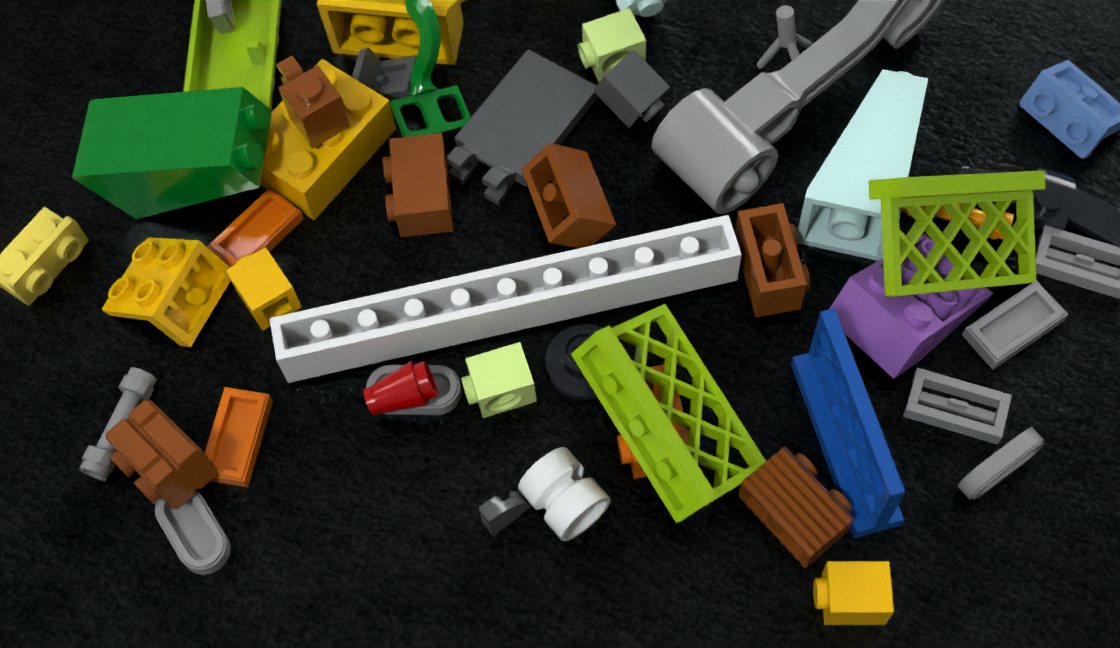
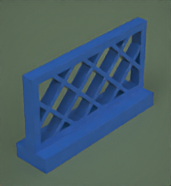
[791,308,905,538]

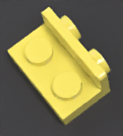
[0,207,89,306]

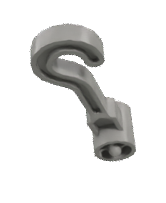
[651,0,944,214]

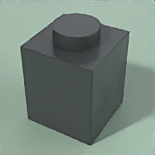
[594,49,670,128]

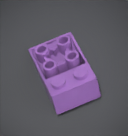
[829,234,993,379]

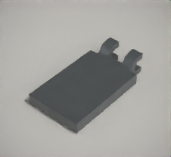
[446,49,599,205]

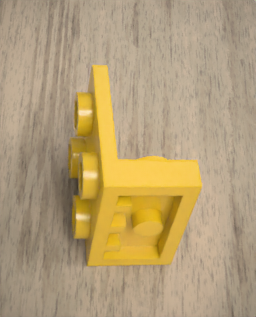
[102,237,231,347]

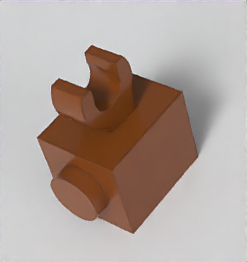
[276,56,350,149]

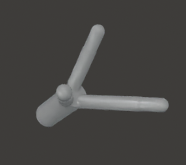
[757,6,812,69]

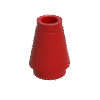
[363,361,438,416]

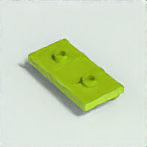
[183,0,282,109]

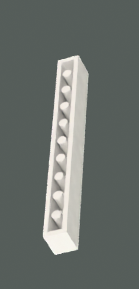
[269,215,742,383]

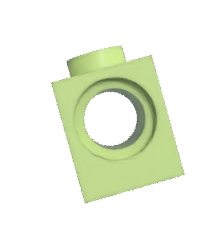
[578,8,646,82]
[461,342,537,418]

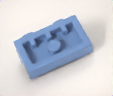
[1020,60,1120,159]

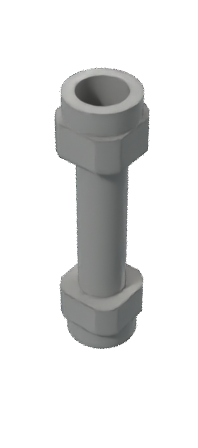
[79,367,156,481]

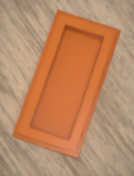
[207,187,304,267]
[205,387,273,488]

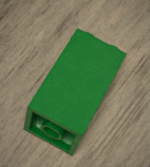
[72,87,272,219]

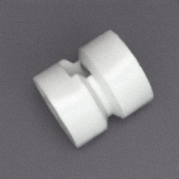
[518,447,611,541]

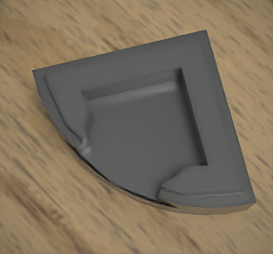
[479,491,531,537]

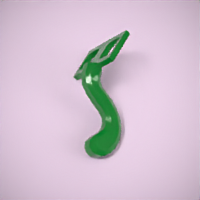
[390,0,471,137]

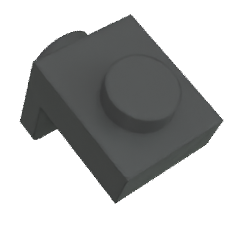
[352,48,417,102]

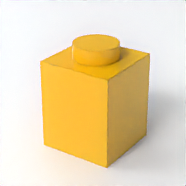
[226,247,301,331]
[813,561,894,625]

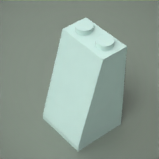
[797,69,928,261]

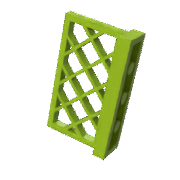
[868,170,1045,296]
[571,304,766,524]

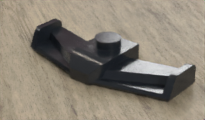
[958,166,1120,247]

